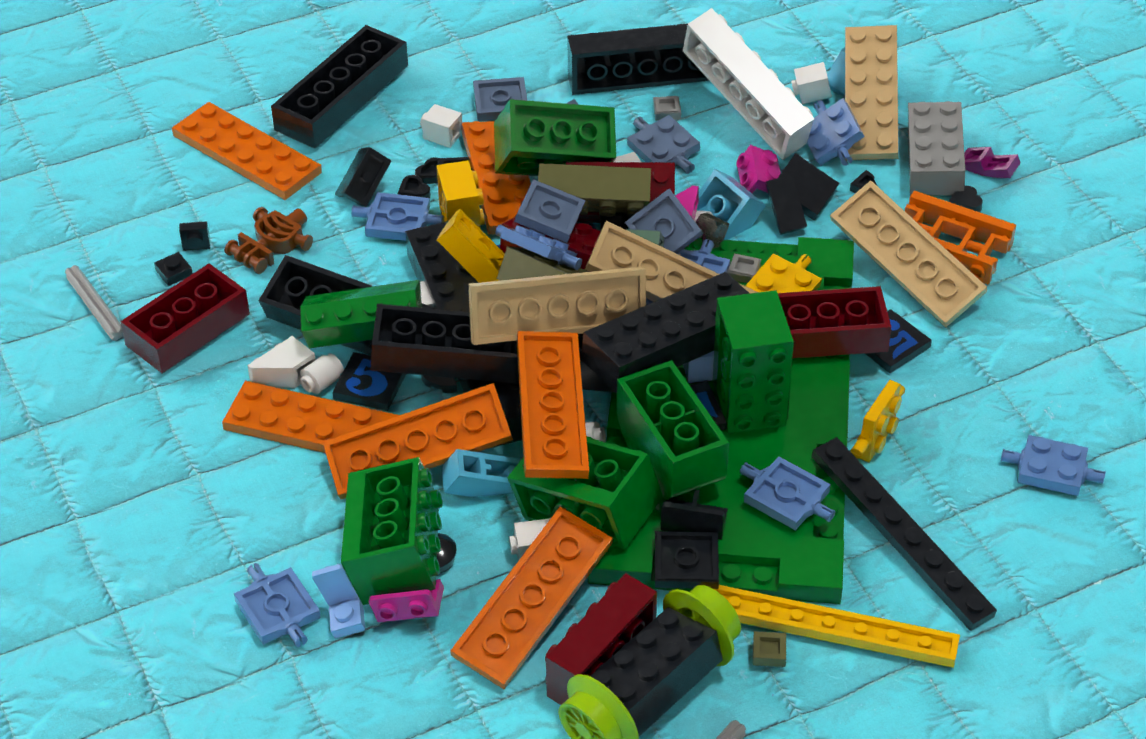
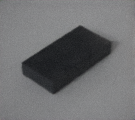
[765,175,807,235]

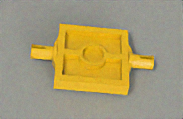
[746,253,822,293]
[850,380,905,462]

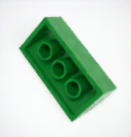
[300,280,422,349]

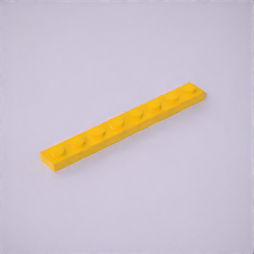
[714,585,960,668]

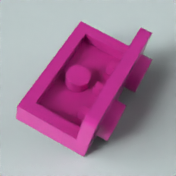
[736,145,781,194]
[369,579,444,622]

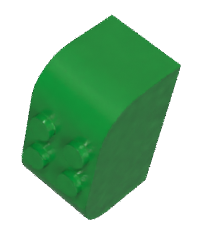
[617,360,729,500]

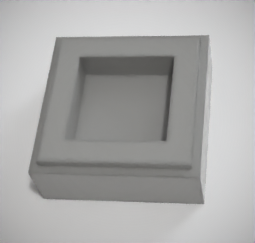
[653,96,681,121]
[727,253,762,283]

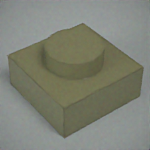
[753,631,786,667]

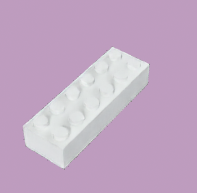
[683,8,814,160]

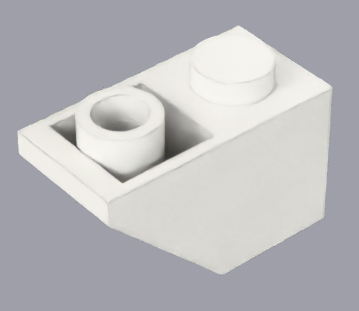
[247,336,316,388]

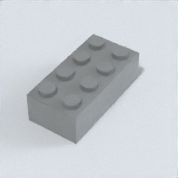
[908,101,965,196]

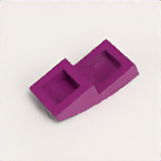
[964,147,1021,178]

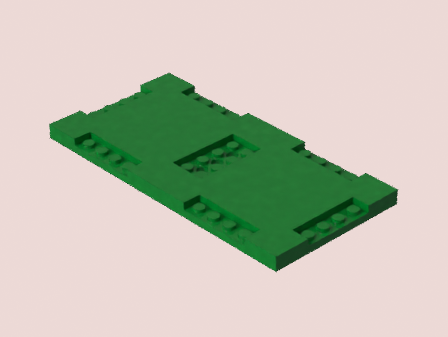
[588,237,854,604]

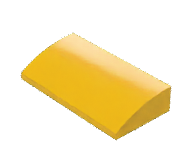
[437,209,505,283]

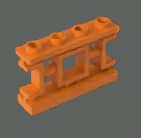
[905,190,1016,285]

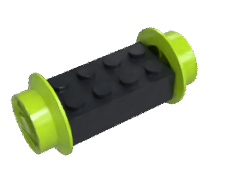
[558,585,741,739]

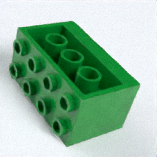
[494,99,616,176]
[712,290,794,433]
[507,436,663,550]
[341,457,443,605]

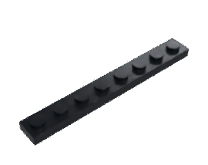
[811,437,997,631]

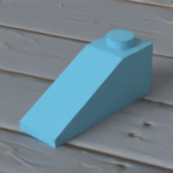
[441,449,521,497]

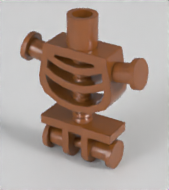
[224,207,313,274]

